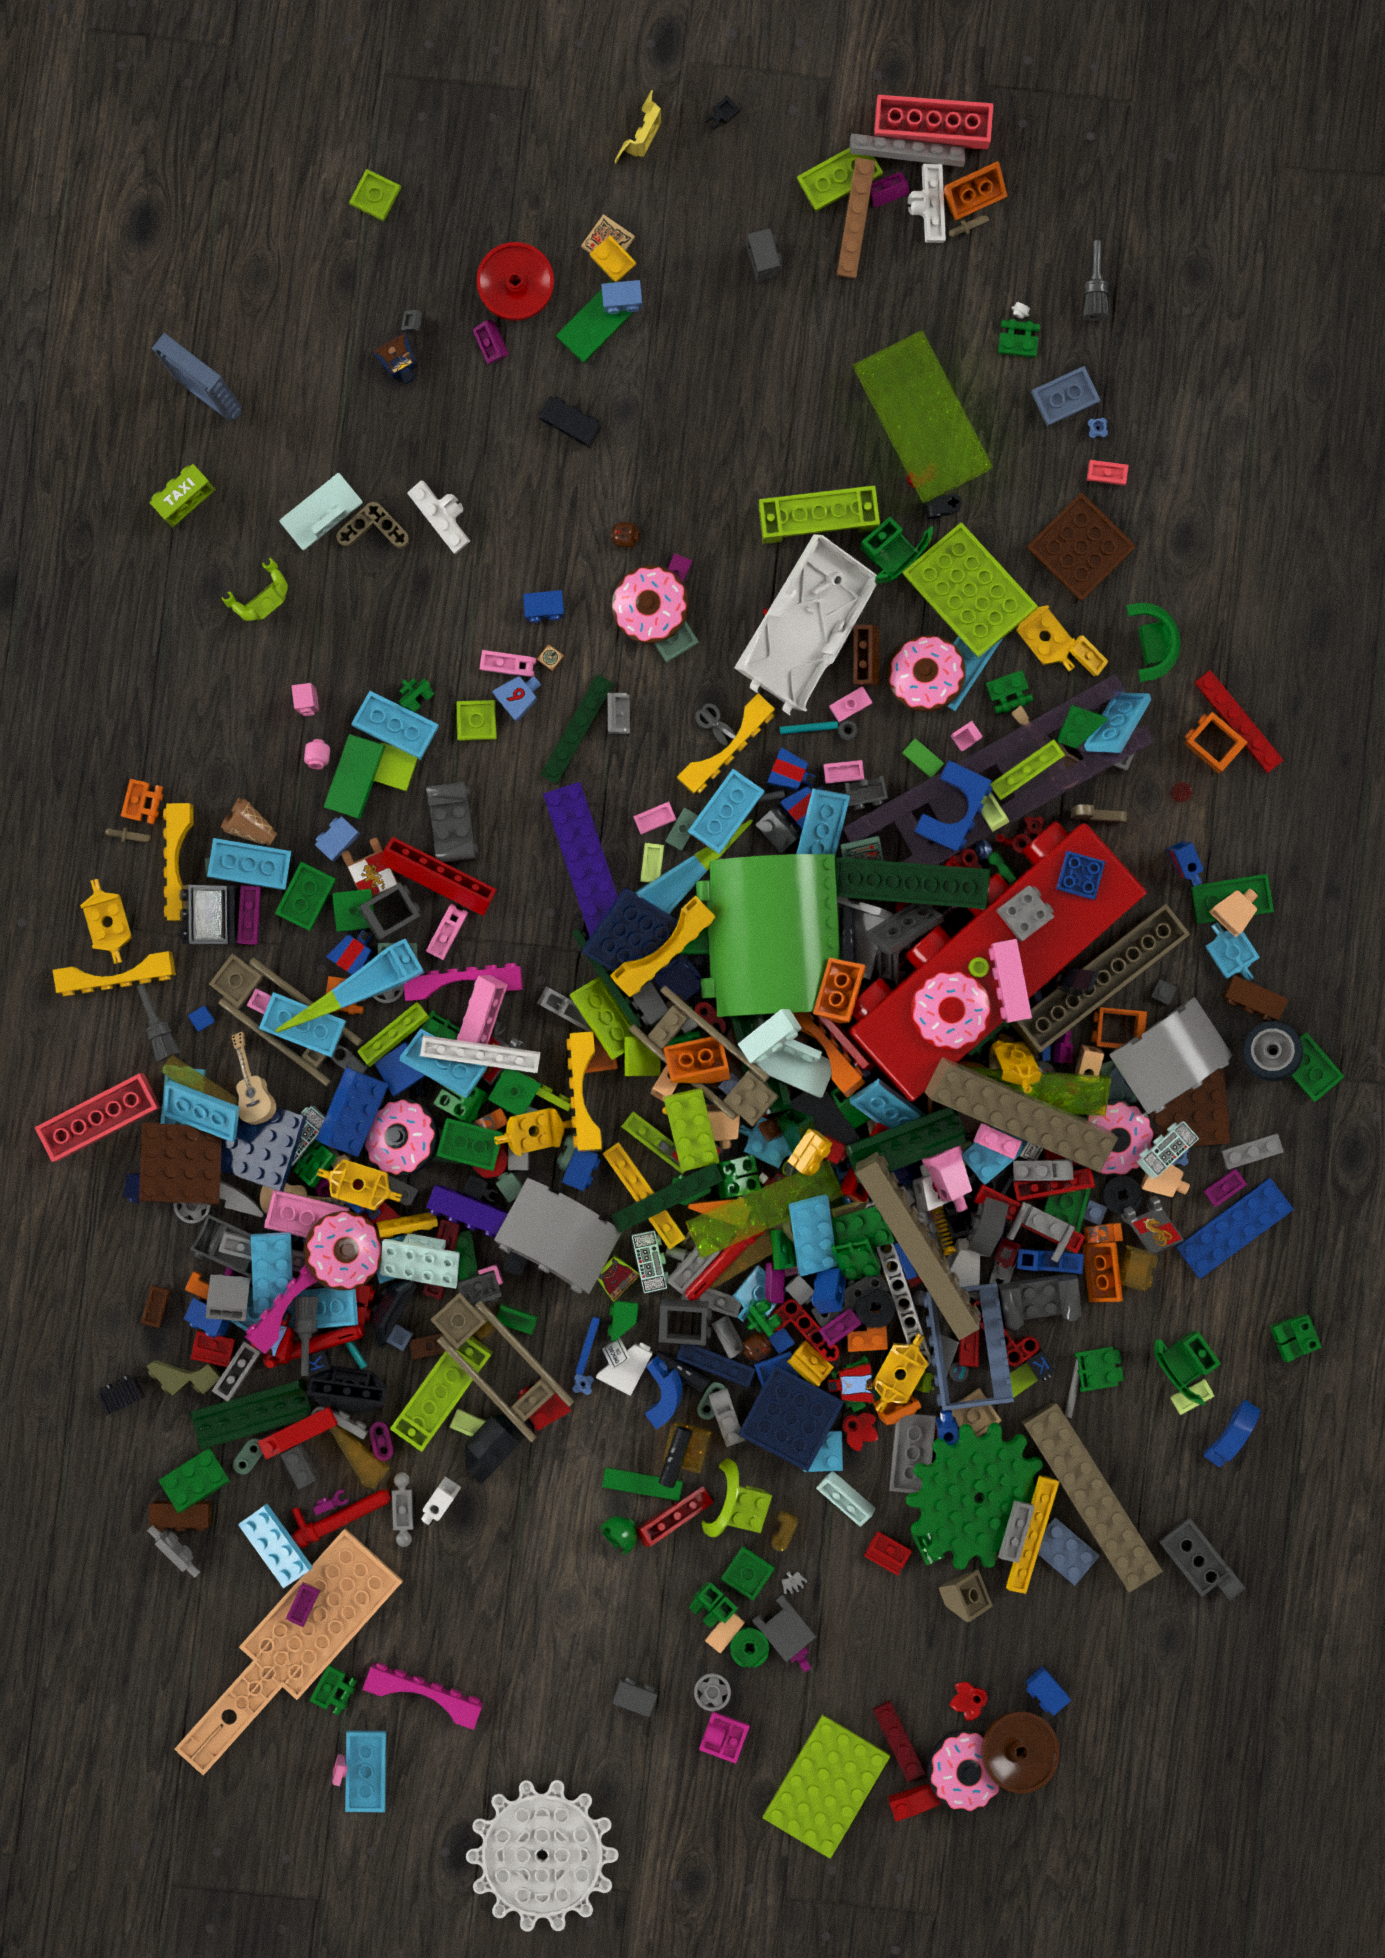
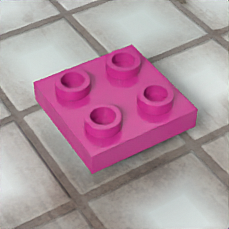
[699,1711,750,1764]

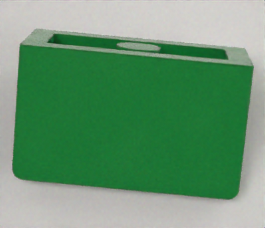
[497,1303,539,1335]

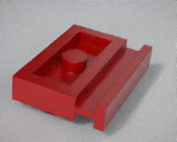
[190,1330,236,1367]
[864,1530,912,1576]

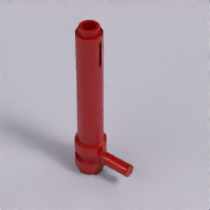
[684,1216,766,1302]
[262,1324,365,1368]
[291,1489,392,1548]

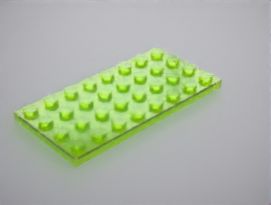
[853,330,993,504]

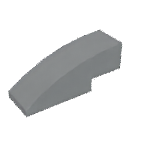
[537,986,592,1032]
[220,1181,266,1217]

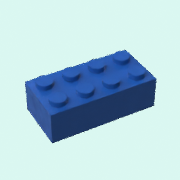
[316,1067,389,1157]

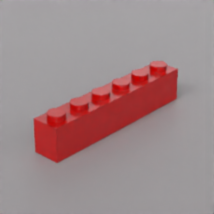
[380,836,497,916]

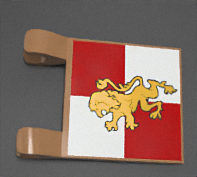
[341,838,398,897]

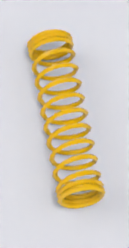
[931,1205,955,1255]

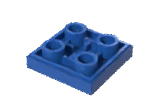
[1056,851,1106,900]
[375,1042,426,1096]

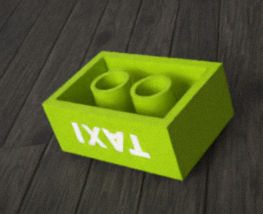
[149,464,216,528]

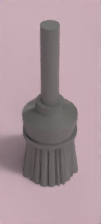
[1083,240,1109,321]
[137,984,181,1062]
[293,1296,319,1376]

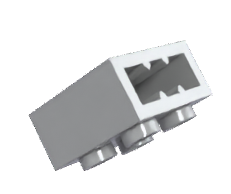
[996,885,1054,942]
[206,1274,250,1321]

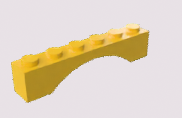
[677,693,775,794]
[163,803,194,921]
[610,895,715,997]
[53,951,176,997]
[566,1032,602,1152]

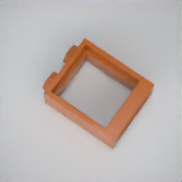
[1183,712,1248,774]
[1091,1007,1147,1048]

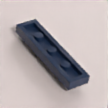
[676,1344,756,1388]

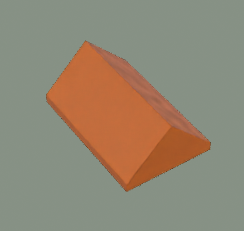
[944,161,1008,221]
[813,958,866,1023]
[1082,1241,1123,1302]

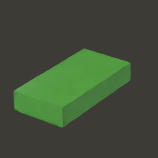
[902,738,944,778]

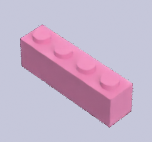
[989,939,1032,1023]
[457,975,508,1045]

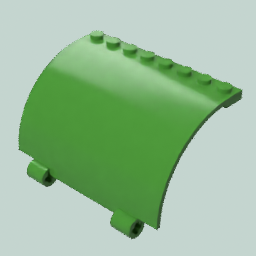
[696,854,840,1017]

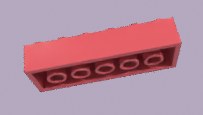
[874,95,993,150]
[34,1073,162,1162]

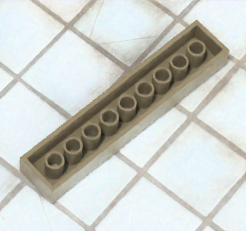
[1011,904,1190,1054]
[924,1057,1118,1172]
[855,1152,981,1340]
[1021,1401,1163,1593]

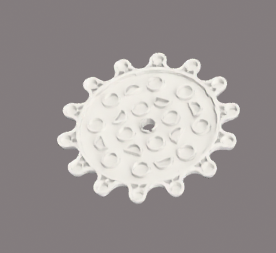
[466,1780,619,1931]

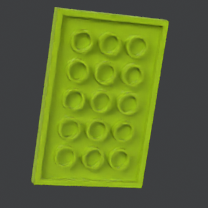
[902,522,1038,659]
[763,1714,890,1859]

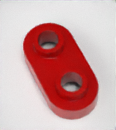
[694,1002,726,1033]

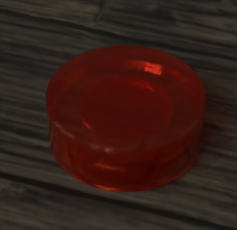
[1171,782,1192,802]

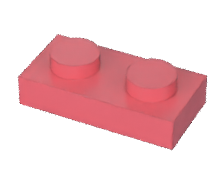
[1087,460,1129,486]

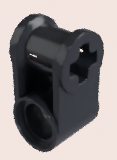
[924,494,962,519]

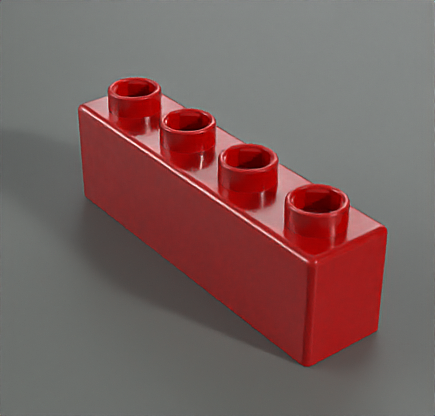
[847,821,1147,1102]

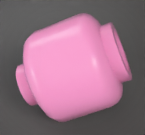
[304,739,330,769]

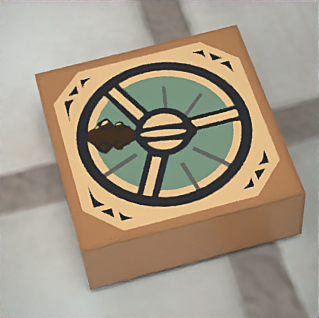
[537,644,564,672]

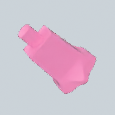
[922,1145,972,1212]

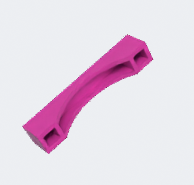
[404,963,523,1001]
[245,1264,318,1354]
[363,1662,483,1730]

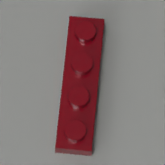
[423,1218,462,1300]
[873,1700,925,1782]

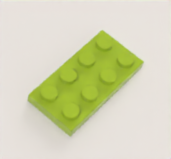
[797,147,883,212]
[569,976,636,1060]
[663,1088,720,1172]

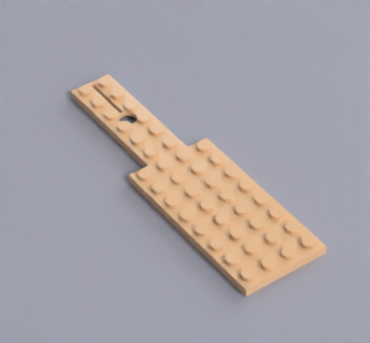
[175,1528,403,1775]

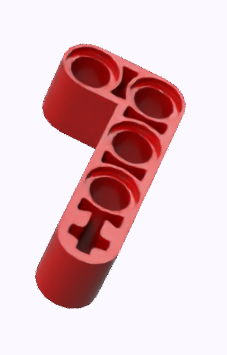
[768,1298,839,1361]
[971,1300,1039,1366]

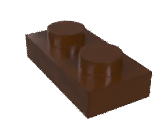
[758,1112,785,1143]

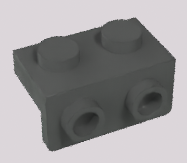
[755,806,802,853]
[457,1270,502,1307]

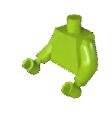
[222,558,288,621]

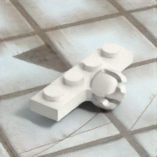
[908,164,946,243]
[407,481,470,554]

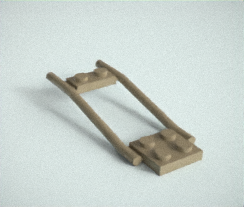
[209,953,363,1087]
[629,986,779,1126]
[431,1293,574,1442]

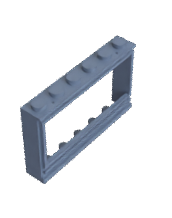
[152,333,242,422]
[923,1282,1014,1411]

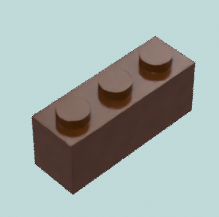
[853,625,879,686]
[1222,975,1288,1022]
[149,1501,212,1531]

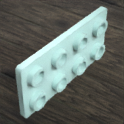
[279,473,363,550]
[756,1040,832,1098]
[380,1234,460,1288]

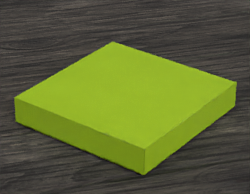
[349,169,401,221]
[456,700,497,741]
[374,743,418,792]
[625,1037,660,1076]

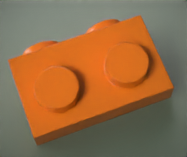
[873,1394,922,1425]

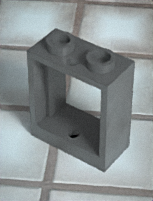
[358,883,420,941]
[659,1298,712,1345]

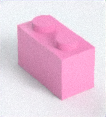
[291,683,319,716]
[973,1123,1022,1159]

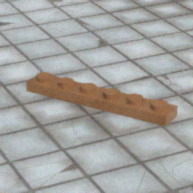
[836,157,875,279]

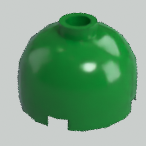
[599,1516,638,1555]

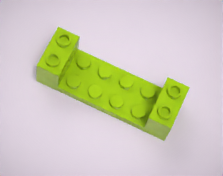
[758,486,880,544]
[390,1336,493,1452]

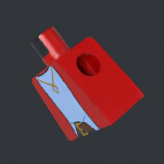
[251,1312,296,1361]
[828,1363,874,1403]

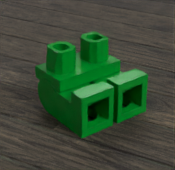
[433,1086,488,1124]
[716,1154,761,1199]
[1269,1314,1322,1362]
[688,1582,738,1628]

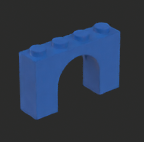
[914,760,993,853]

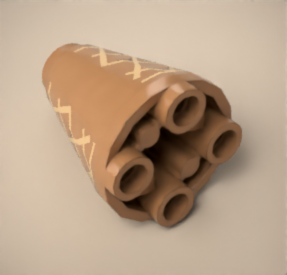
[221,798,277,846]

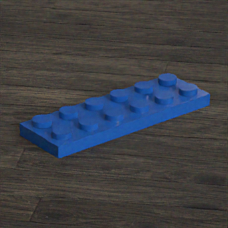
[1176,1178,1294,1279]

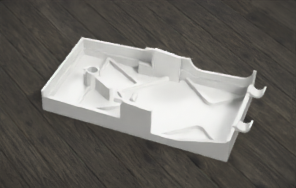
[734,534,877,715]

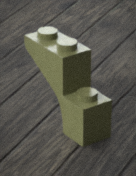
[146,1360,222,1396]

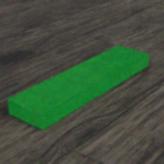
[602,1467,683,1501]

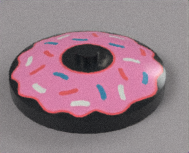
[364,1099,439,1177]
[1083,1099,1155,1177]
[927,1730,1001,1812]

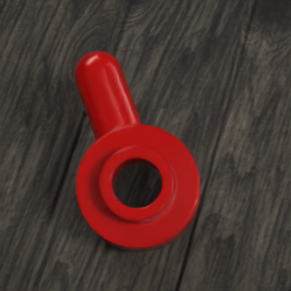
[996,834,1032,854]

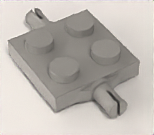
[147,1525,200,1578]

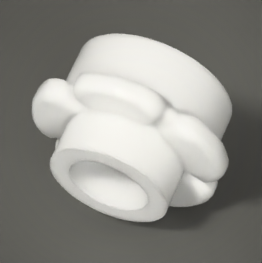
[1011,302,1030,319]

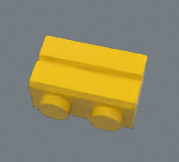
[787,1128,833,1176]

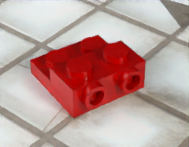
[517,1379,571,1431]

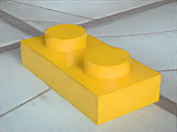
[1068,635,1109,676]

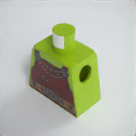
[598,1255,640,1301]

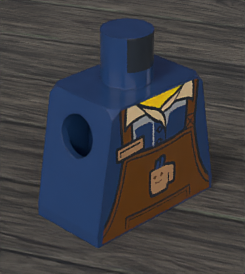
[372,332,417,384]

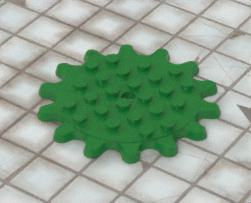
[906,1422,1043,1570]

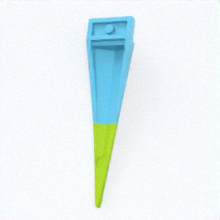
[636,819,753,914]
[275,939,424,1033]

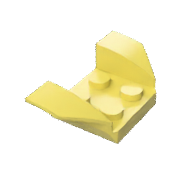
[615,90,661,164]

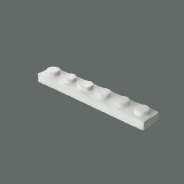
[420,1035,540,1073]

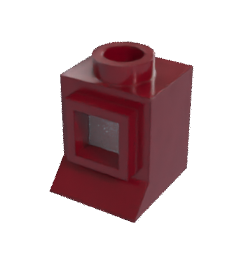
[994,1237,1022,1269]

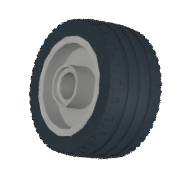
[1243,1021,1303,1081]

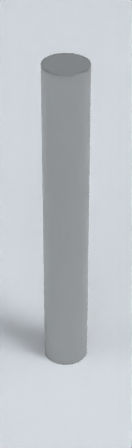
[1064,1358,1084,1418]

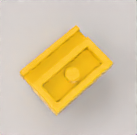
[590,235,636,282]
[787,1340,834,1387]

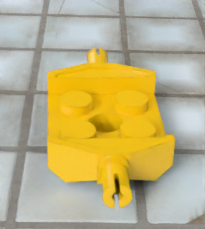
[1016,605,1075,672]
[80,879,132,964]
[989,1034,1042,1093]
[494,1108,573,1156]
[317,1159,402,1211]
[872,1333,929,1413]

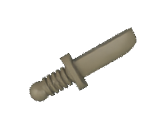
[948,216,990,237]
[105,827,151,842]

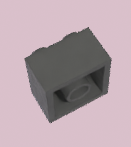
[747,228,783,283]
[966,1197,1009,1257]

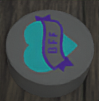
[949,1361,969,1382]

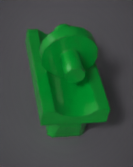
[398,678,434,712]
[747,1298,782,1337]
[911,1533,944,1566]

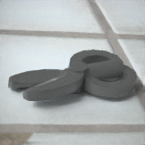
[695,703,736,746]

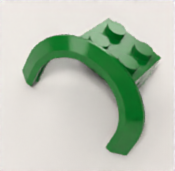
[860,516,933,584]
[1126,603,1180,682]
[1154,1331,1221,1406]

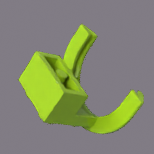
[701,1458,772,1537]

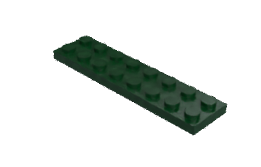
[835,857,991,909]

